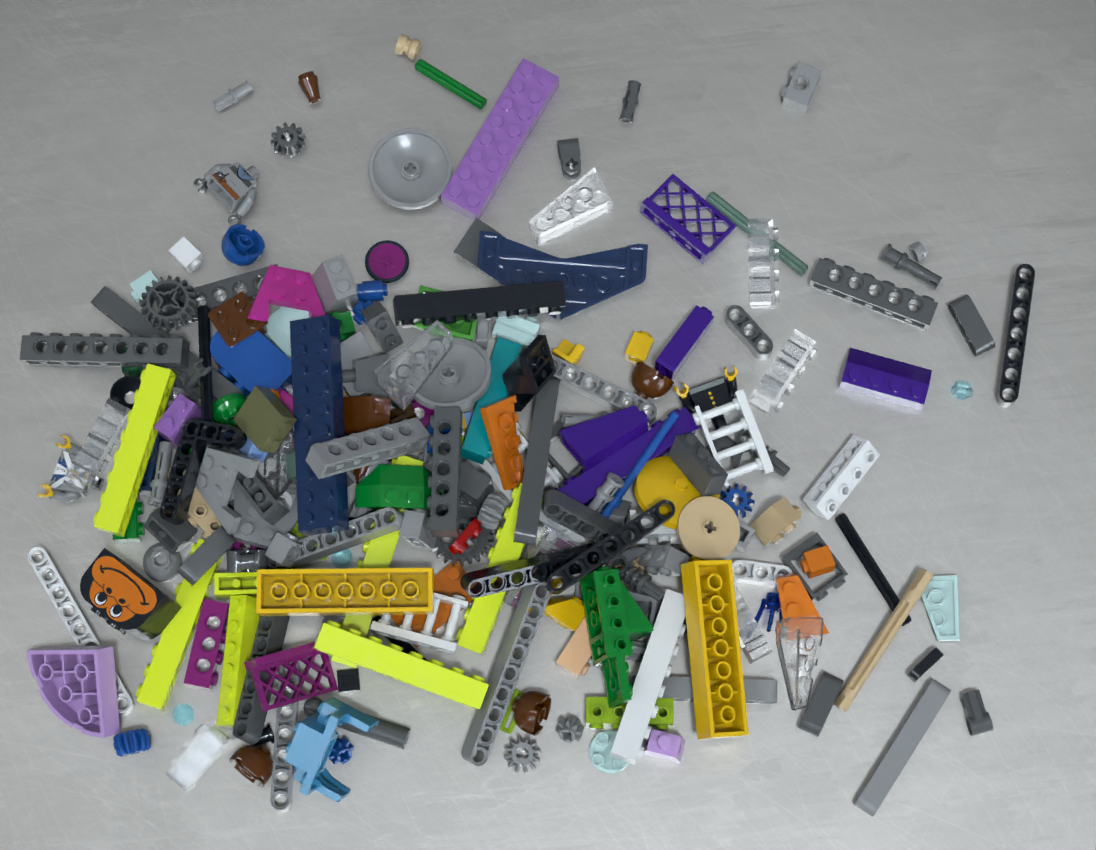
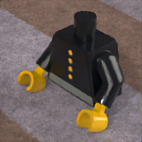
[673,365,738,430]

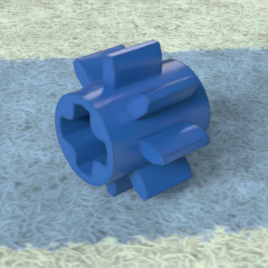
[352,300,373,326]
[329,737,354,765]

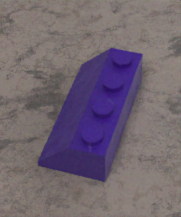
[839,347,932,411]

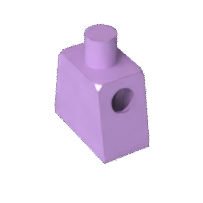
[642,729,685,763]

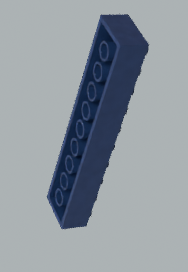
[290,315,349,536]

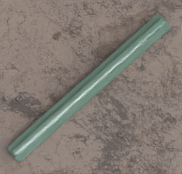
[706,191,808,276]

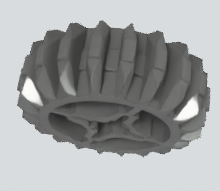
[140,275,198,332]

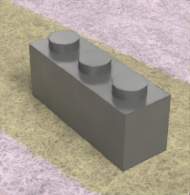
[668,433,728,497]

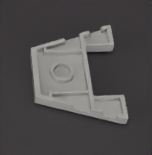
[195,447,259,535]
[233,484,298,549]

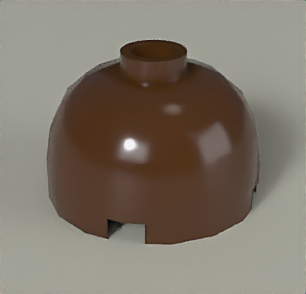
[631,361,674,400]
[512,690,551,736]
[229,745,273,787]

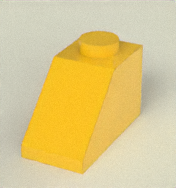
[544,596,585,632]

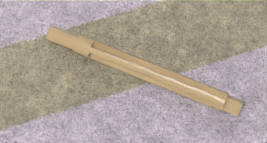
[833,568,934,712]

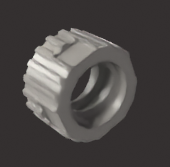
[909,241,928,262]

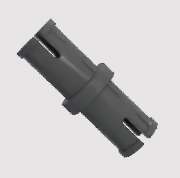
[620,80,641,124]

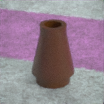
[298,71,321,104]

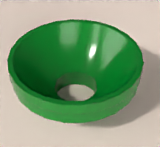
[213,393,247,426]

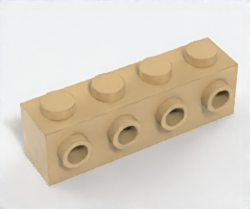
[167,468,224,540]

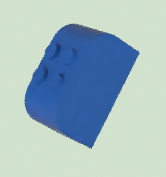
[210,331,292,397]

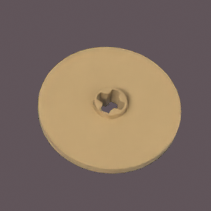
[677,496,740,560]

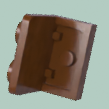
[208,291,268,347]

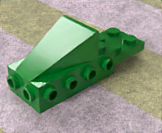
[580,566,654,708]

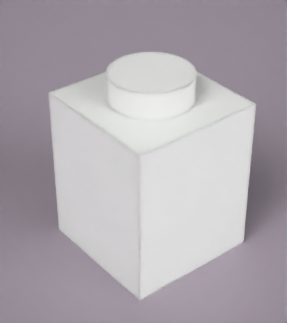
[168,236,203,273]

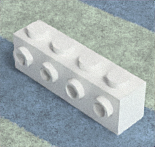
[803,434,880,521]

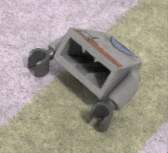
[194,162,259,224]

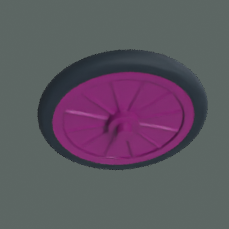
[365,240,409,283]

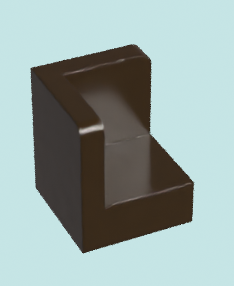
[390,396,417,424]

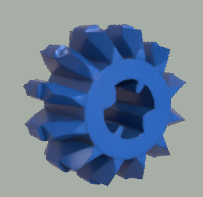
[720,483,755,519]
[113,728,151,757]

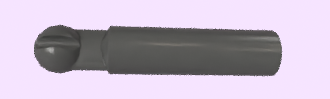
[303,697,411,749]

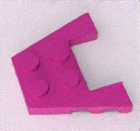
[248,265,325,322]

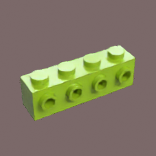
[586,697,674,731]

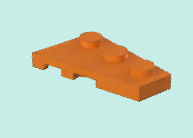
[775,573,829,641]

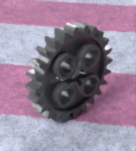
[430,500,496,567]

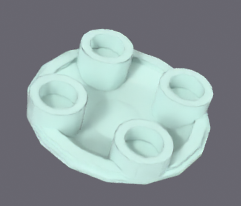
[589,730,629,773]

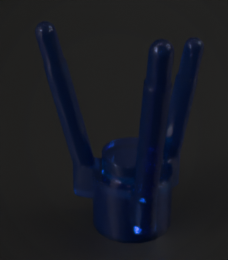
[746,592,784,640]

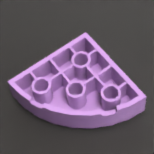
[27,646,120,738]

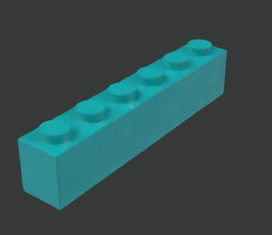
[461,337,522,465]

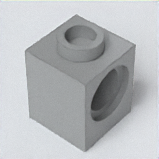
[265,532,303,568]

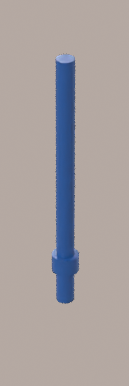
[601,411,679,518]

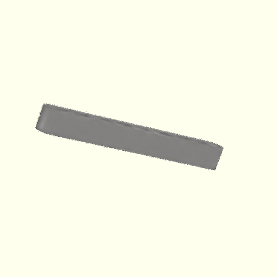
[461,582,551,766]

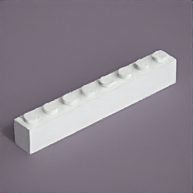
[609,589,686,764]

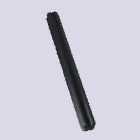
[198,305,213,422]
[835,513,912,626]

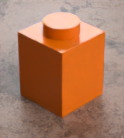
[800,545,836,579]

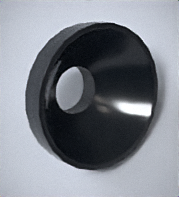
[110,376,141,414]

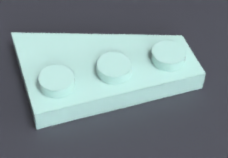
[914,575,960,641]

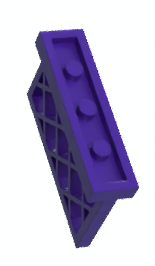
[639,174,736,264]

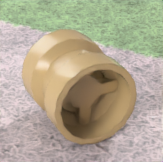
[395,34,421,60]

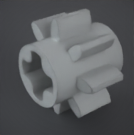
[556,715,585,743]

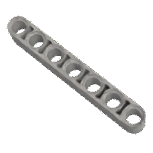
[551,354,657,425]
[268,507,404,569]
[270,662,301,812]
[628,675,777,704]
[854,679,951,817]

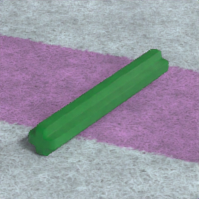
[415,59,487,109]

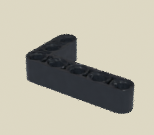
[160,419,247,525]

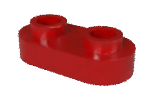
[448,517,482,556]

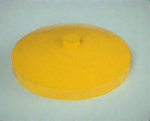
[634,456,719,530]

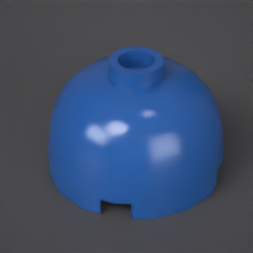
[221,224,265,267]

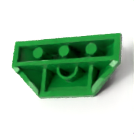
[355,464,442,511]

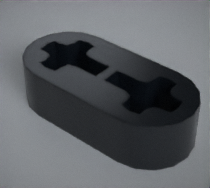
[907,647,944,683]

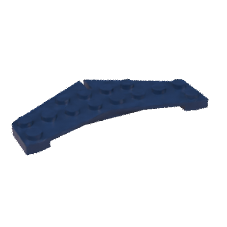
[478,231,648,321]

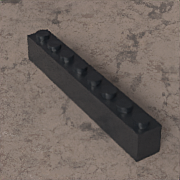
[393,281,566,328]

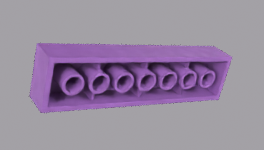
[441,58,559,221]

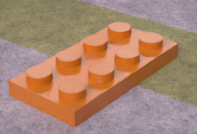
[391,562,476,648]

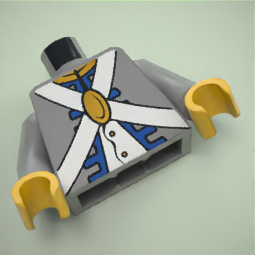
[37,435,104,503]

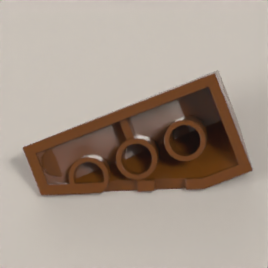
[343,396,391,484]

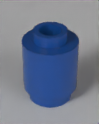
[357,280,388,302]

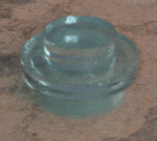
[951,381,973,400]
[331,549,353,569]
[172,704,194,726]

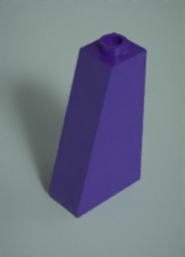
[654,305,714,381]
[559,405,649,471]

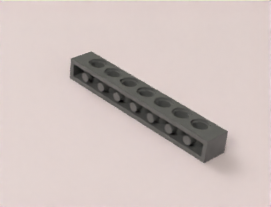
[20,332,190,368]

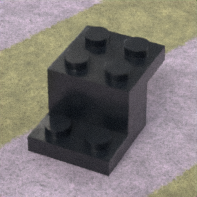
[502,335,556,412]

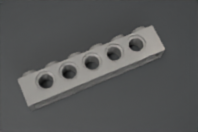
[306,417,430,479]

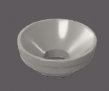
[143,543,182,582]

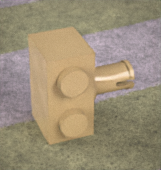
[750,497,802,546]

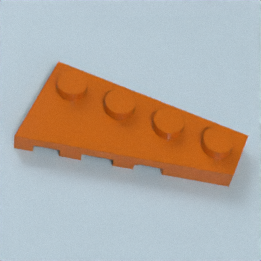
[480,395,524,491]

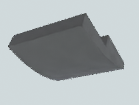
[454,218,505,278]

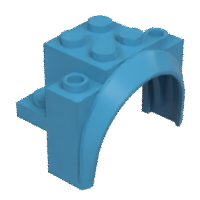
[284,697,379,802]

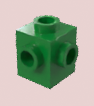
[329,311,356,342]

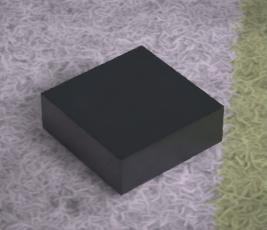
[337,668,361,693]

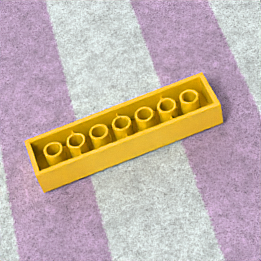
[681,560,749,740]
[256,568,434,616]

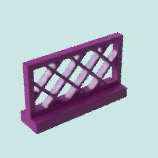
[244,642,338,712]

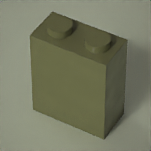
[233,386,297,454]

